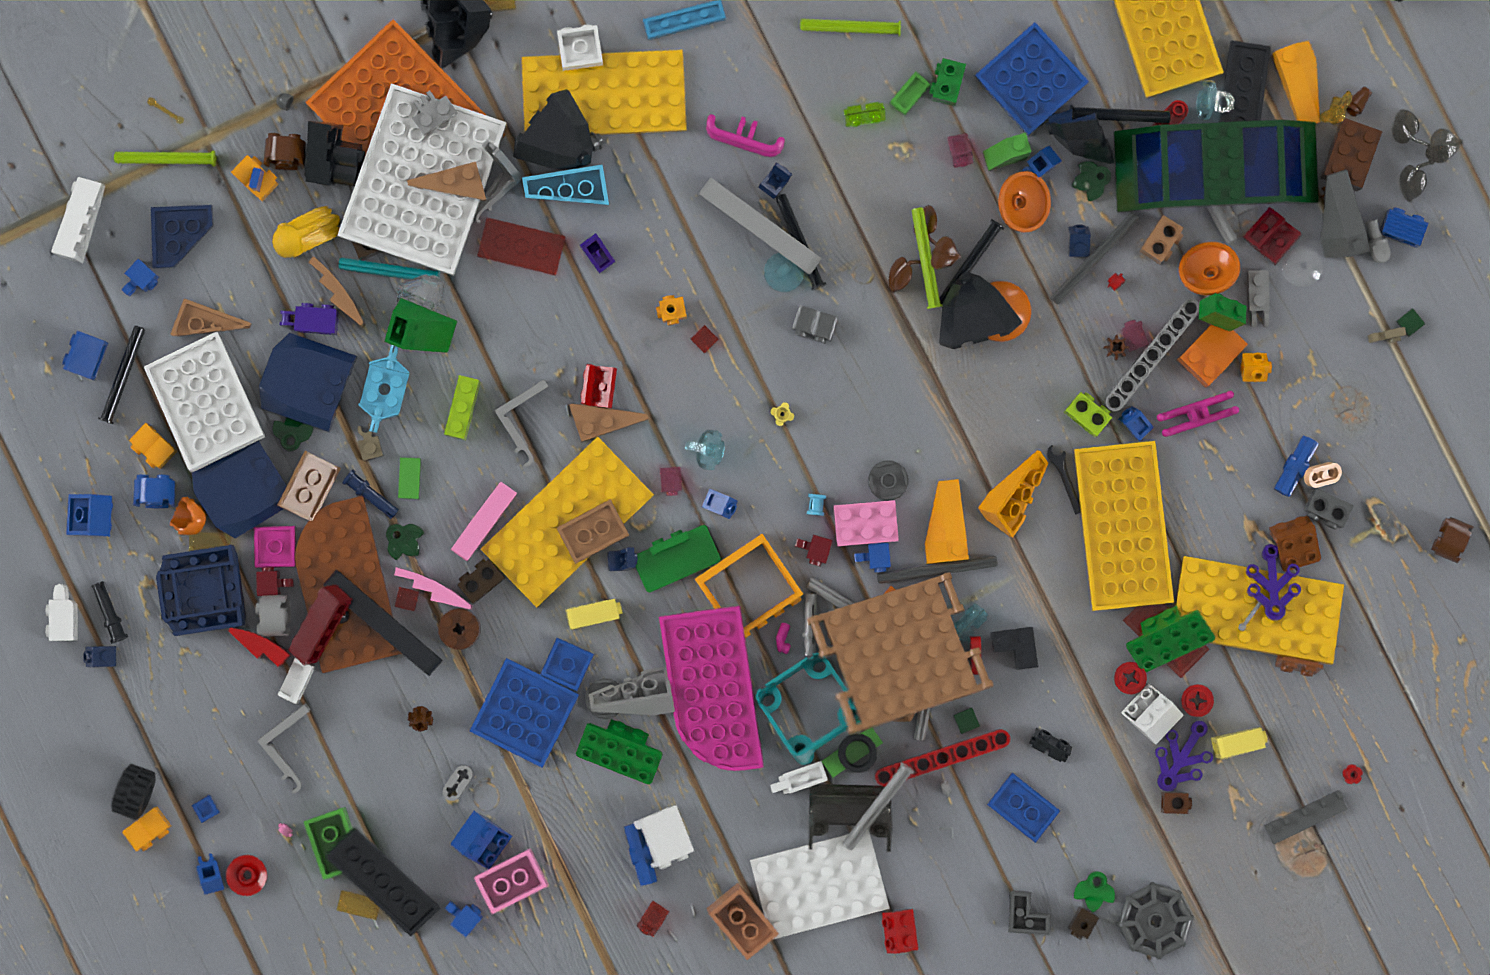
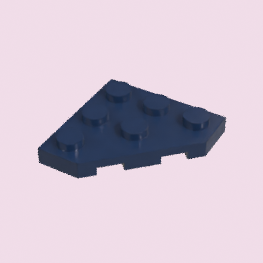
[151,205,213,269]

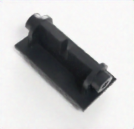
[1029,728,1072,762]

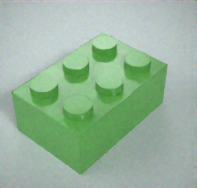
[304,807,353,880]

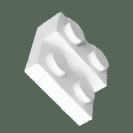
[557,24,603,71]

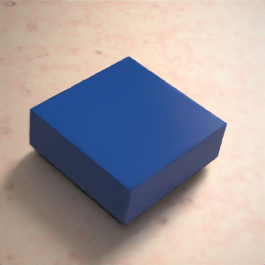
[249,167,264,192]
[191,795,220,823]

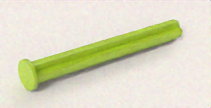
[800,19,901,37]
[114,150,216,167]
[912,207,943,309]

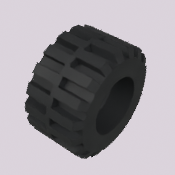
[111,764,156,820]

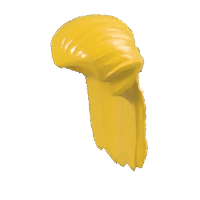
[272,206,341,258]

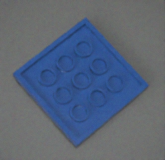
[974,22,1089,136]
[470,658,580,768]

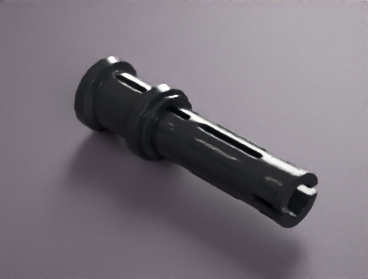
[91,581,128,644]

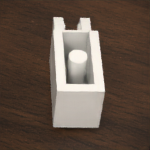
[46,583,78,641]

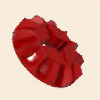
[1114,662,1147,694]
[1181,684,1214,717]

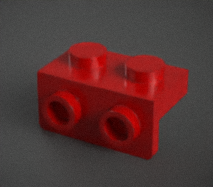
[581,364,617,409]
[882,909,918,954]

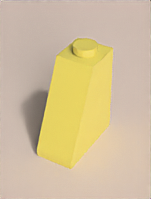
[566,599,623,630]
[1211,727,1268,759]

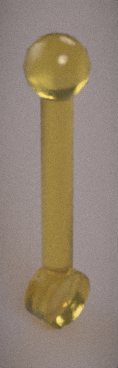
[147,98,184,124]

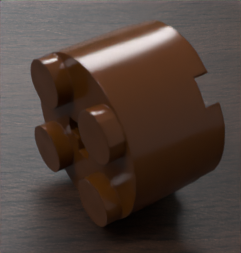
[264,133,306,171]
[1431,516,1474,564]
[438,609,481,650]

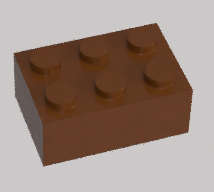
[1320,118,1383,192]

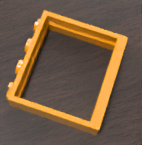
[695,534,803,638]

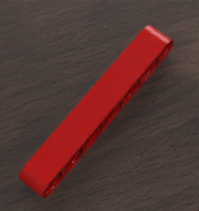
[874,729,1010,786]

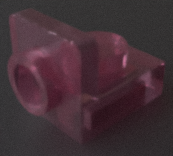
[947,133,973,168]
[1120,319,1149,353]
[660,467,682,496]

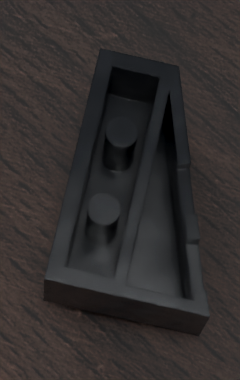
[304,121,343,186]

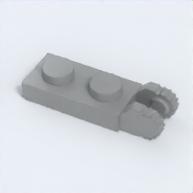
[1247,270,1270,327]

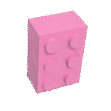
[833,500,899,547]
[474,848,549,914]

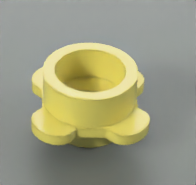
[771,402,794,426]

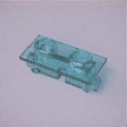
[954,603,988,644]

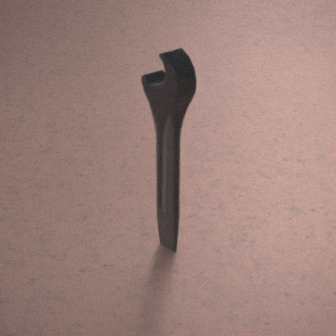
[1047,445,1081,515]

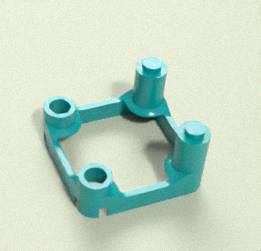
[756,653,861,765]

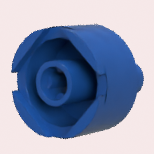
[133,474,176,509]

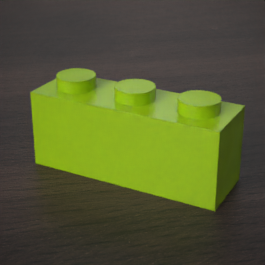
[444,375,481,441]

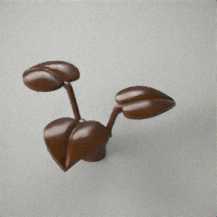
[889,205,961,293]

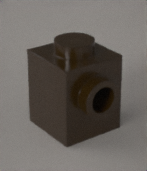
[1068,906,1099,940]

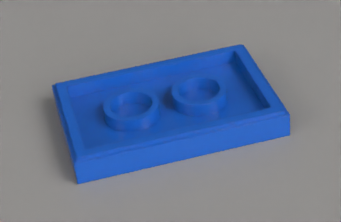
[987,773,1060,843]

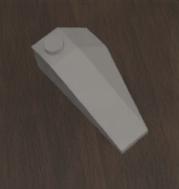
[589,666,675,715]

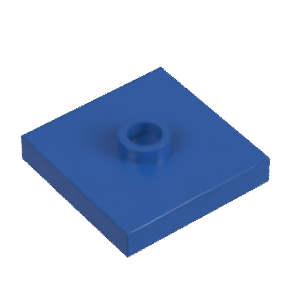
[540,638,594,691]

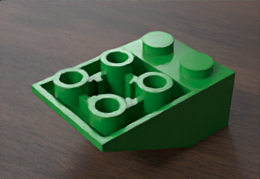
[384,298,457,353]

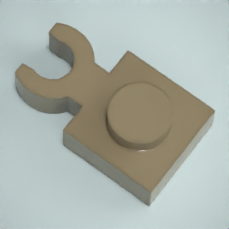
[1368,327,1406,343]
[358,423,383,461]

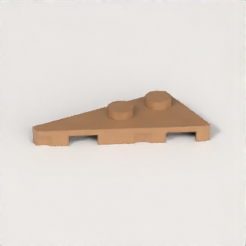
[407,161,486,201]
[170,298,252,337]
[569,404,649,442]

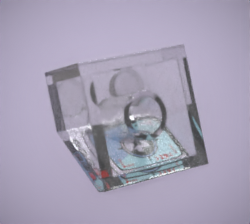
[397,274,444,312]

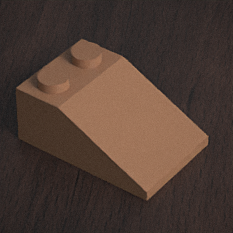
[707,883,779,960]

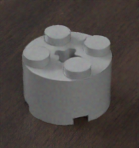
[256,595,291,636]

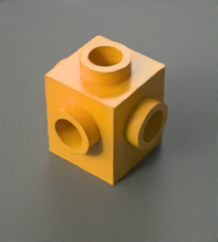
[656,295,687,325]
[1240,352,1272,382]

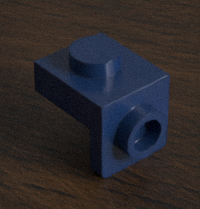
[758,163,792,199]
[1068,224,1091,257]
[607,547,638,571]
[83,646,116,667]

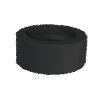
[838,734,877,773]

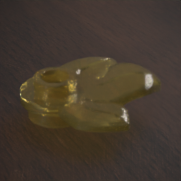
[1320,90,1352,125]

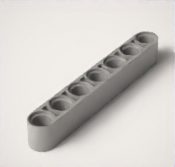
[699,177,822,275]
[1103,299,1199,413]

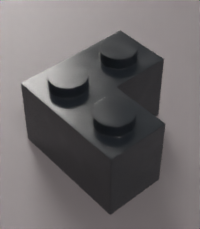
[990,627,1038,670]

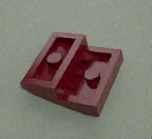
[1243,207,1302,265]

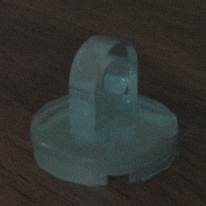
[1196,80,1235,121]
[764,253,804,292]
[685,430,725,470]

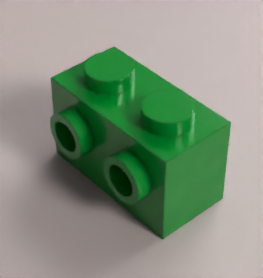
[929,58,966,106]
[1199,293,1247,332]

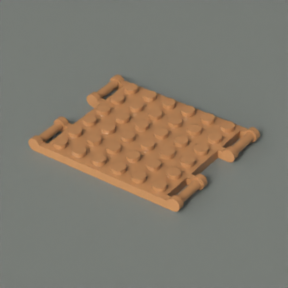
[806,572,994,735]

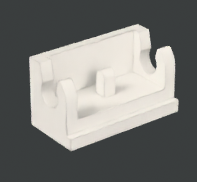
[278,657,315,704]

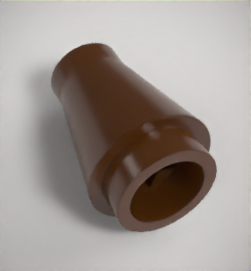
[1344,87,1372,117]

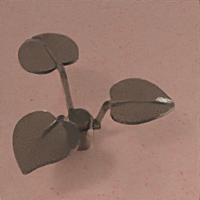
[1392,109,1463,202]

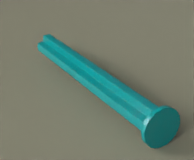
[338,258,440,286]

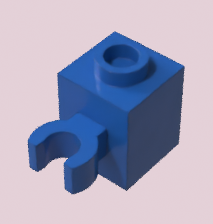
[1022,145,1062,177]
[121,259,160,297]
[854,543,891,573]
[196,853,224,895]
[445,901,483,937]

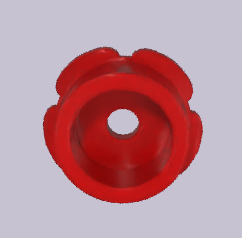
[1108,273,1126,291]
[1342,764,1363,784]

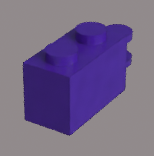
[279,303,339,335]

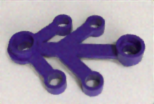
[1246,544,1301,621]
[1154,721,1213,791]

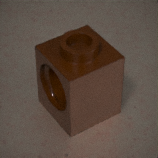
[1161,792,1192,814]

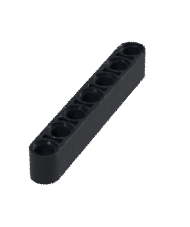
[323,569,443,676]

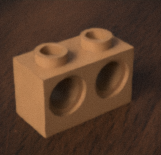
[1139,215,1183,264]

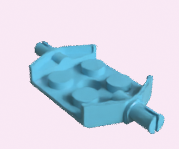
[358,345,410,433]

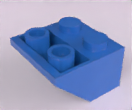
[62,331,108,381]
[451,811,512,869]

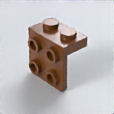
[1269,516,1321,572]
[1275,655,1324,677]

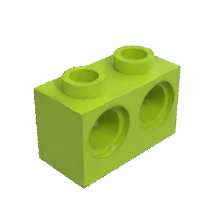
[1064,392,1112,438]

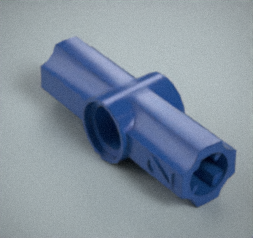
[1274,435,1319,497]
[624,823,657,886]

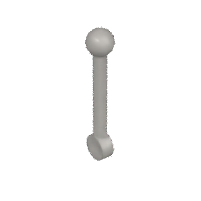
[1238,601,1262,631]

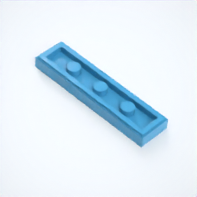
[643,0,726,40]

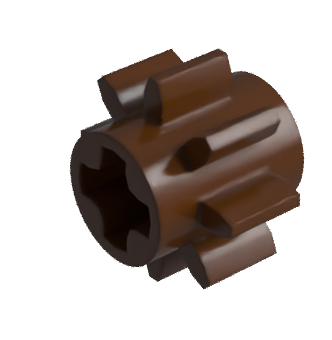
[1103,335,1129,361]
[408,706,434,732]

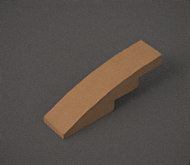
[309,256,366,327]

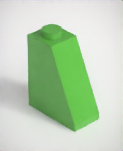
[983,132,1031,171]

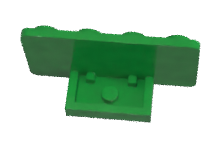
[636,525,721,593]
[1126,606,1215,672]
[576,719,663,785]

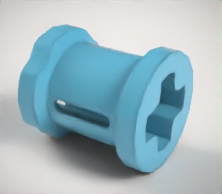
[807,494,826,516]

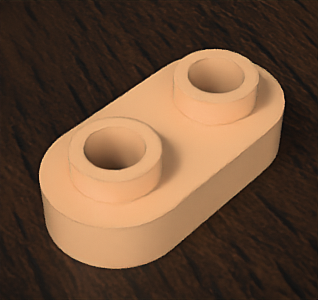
[1304,462,1342,488]

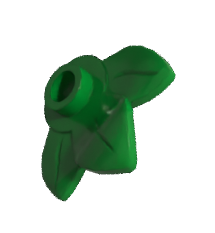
[1074,871,1115,912]

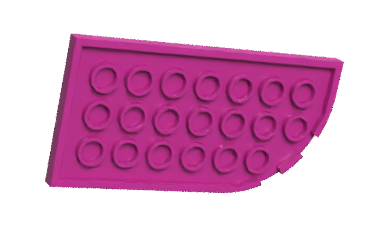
[659,605,764,771]

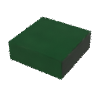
[1396,308,1425,337]
[953,707,980,734]

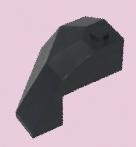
[421,0,493,68]
[513,89,593,169]
[1046,109,1114,164]
[939,272,1022,349]

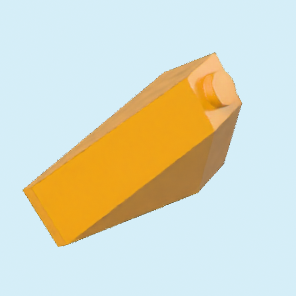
[1271,41,1320,124]
[978,450,1049,538]
[925,479,969,564]

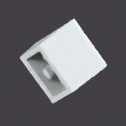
[1121,683,1184,745]

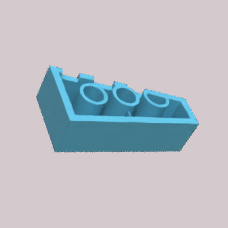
[522,164,609,205]

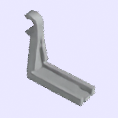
[474,140,523,224]
[494,380,548,467]
[257,703,311,793]

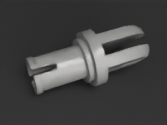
[1365,219,1391,263]

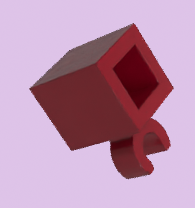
[795,534,833,567]
[256,567,294,597]

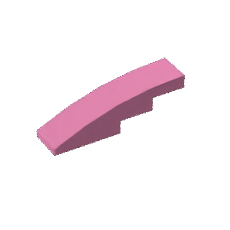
[451,482,517,561]
[394,567,473,610]

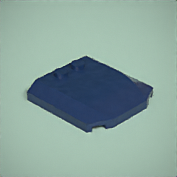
[259,333,357,433]
[192,440,287,539]
[156,545,246,636]

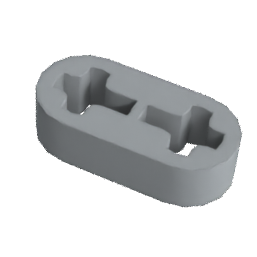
[443,765,473,801]

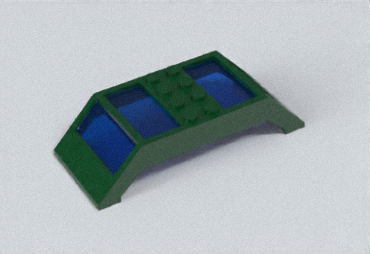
[1113,120,1319,212]

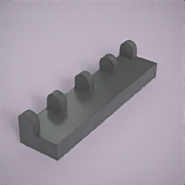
[1264,790,1348,844]

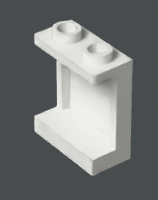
[634,805,694,869]

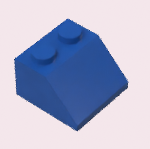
[66,494,113,537]

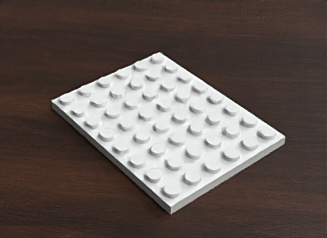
[337,83,507,276]

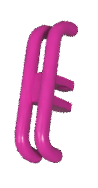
[706,114,785,157]
[1157,391,1239,437]

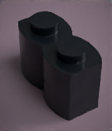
[332,140,365,187]

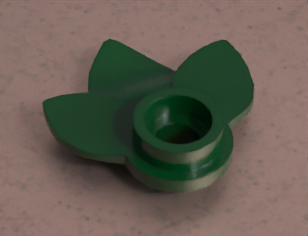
[1072,161,1112,202]
[273,418,314,451]
[386,524,424,560]

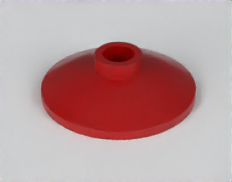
[226,855,267,896]

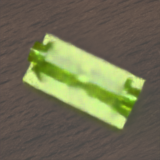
[843,101,886,127]

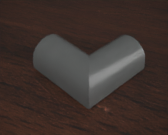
[1008,890,1051,935]

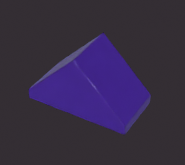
[580,233,616,274]

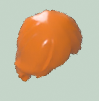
[170,496,207,535]

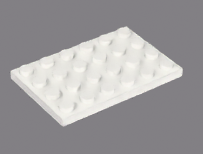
[144,331,265,473]
[750,829,889,939]

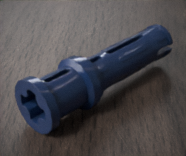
[342,469,399,519]

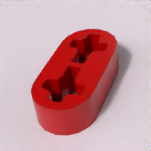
[970,636,982,675]

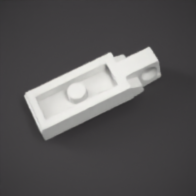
[770,761,828,794]

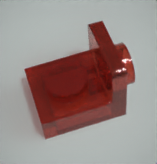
[637,901,670,937]

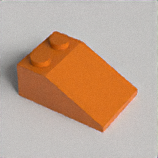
[1177,324,1248,388]

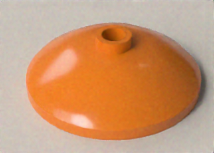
[998,171,1051,232]
[1179,242,1240,295]
[989,281,1031,342]

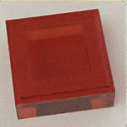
[690,325,719,354]
[394,587,420,611]

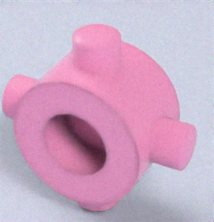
[278,823,293,837]

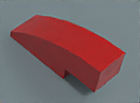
[228,628,292,667]

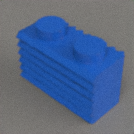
[1380,207,1428,248]

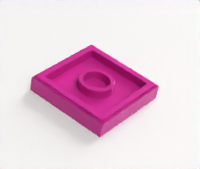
[254,526,296,568]

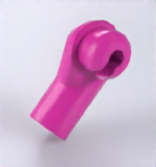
[776,623,791,654]

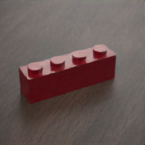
[288,584,352,665]

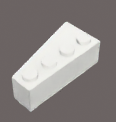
[51,177,105,264]

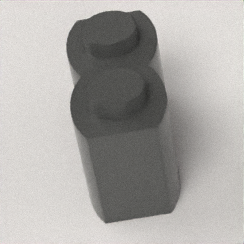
[792,305,838,344]

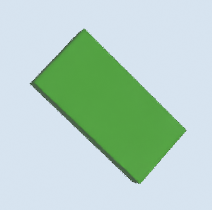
[890,71,931,116]
[398,457,421,499]

